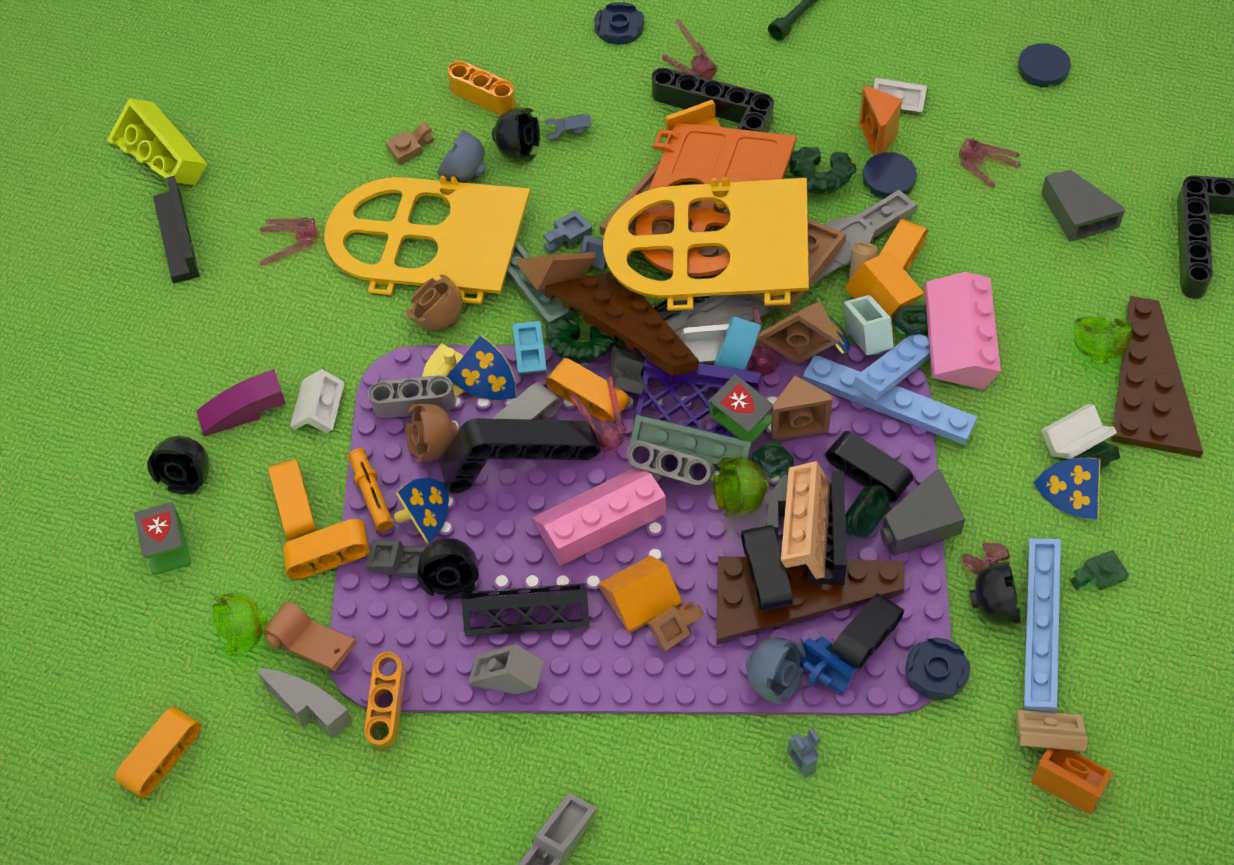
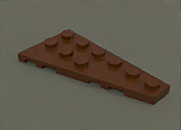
[545,271,699,376]
[1111,296,1203,458]
[716,556,905,645]

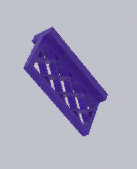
[633,356,761,438]

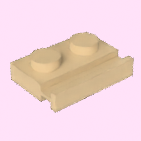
[1015,709,1088,751]

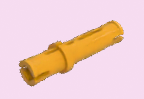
[347,448,394,532]

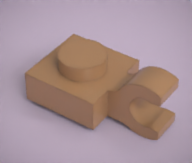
[385,123,434,165]
[647,601,704,651]

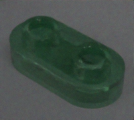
[892,305,928,336]
[845,485,890,538]

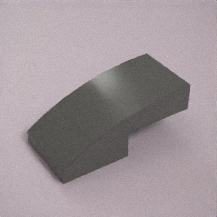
[611,346,645,395]
[766,475,788,541]
[365,540,426,579]

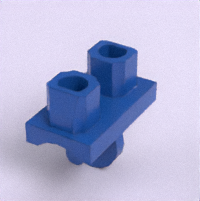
[799,636,856,695]

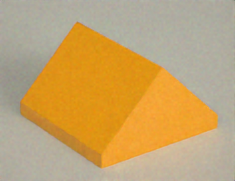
[845,252,924,321]
[598,555,682,634]

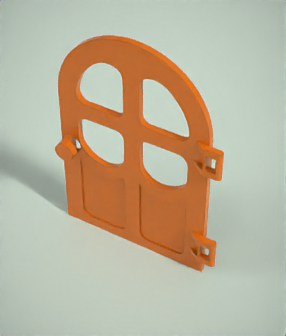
[632,122,797,277]

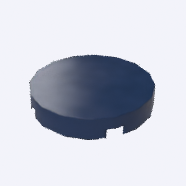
[594,2,644,45]
[1018,43,1071,87]
[863,152,917,198]
[905,637,970,700]

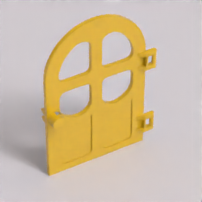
[324,176,531,305]
[603,177,809,311]

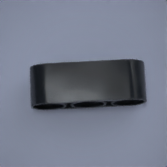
[825,431,914,502]
[741,525,793,612]
[831,593,905,670]

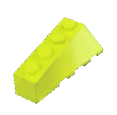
[107,98,207,185]

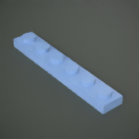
[803,355,977,445]
[1024,538,1061,713]

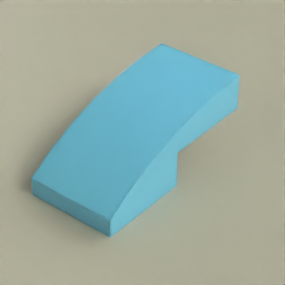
[714,316,761,370]
[512,321,547,375]

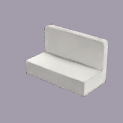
[873,77,928,112]
[679,324,729,365]
[290,369,345,433]
[1041,404,1117,459]

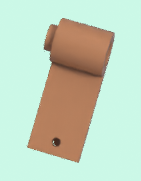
[262,601,357,672]

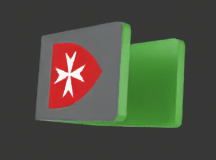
[709,374,773,443]
[134,502,191,575]

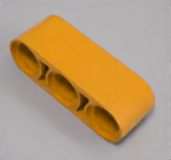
[448,61,516,115]
[879,219,928,272]
[545,358,630,424]
[268,459,317,541]
[282,519,369,579]
[364,652,406,749]
[115,706,201,798]

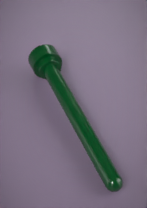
[768,0,817,41]

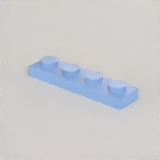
[852,332,930,400]

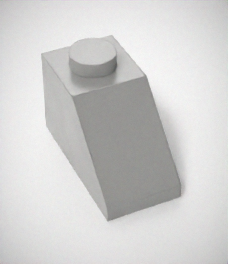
[468,644,544,695]

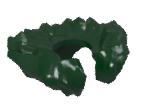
[789,146,857,194]
[546,318,617,364]

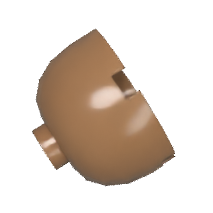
[406,274,463,332]
[406,403,457,463]

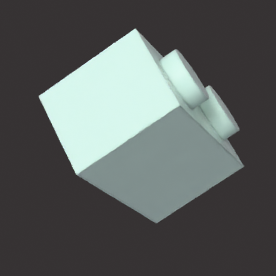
[843,295,894,356]

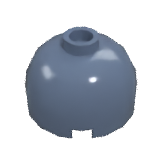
[437,130,487,183]
[746,637,806,705]

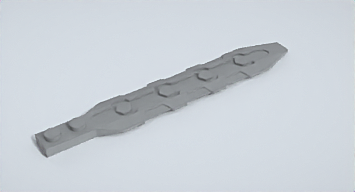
[639,190,917,360]

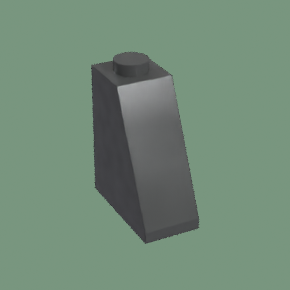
[1041,169,1125,242]
[880,470,965,556]

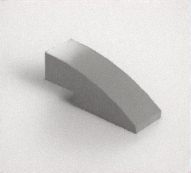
[258,668,352,739]
[518,793,597,865]

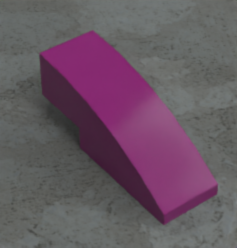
[196,369,286,436]

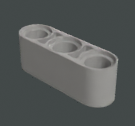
[368,375,456,418]
[492,382,561,420]
[627,441,715,485]

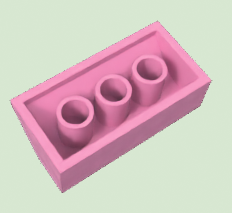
[924,272,1001,390]
[532,467,666,567]

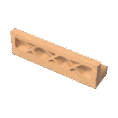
[781,461,831,579]

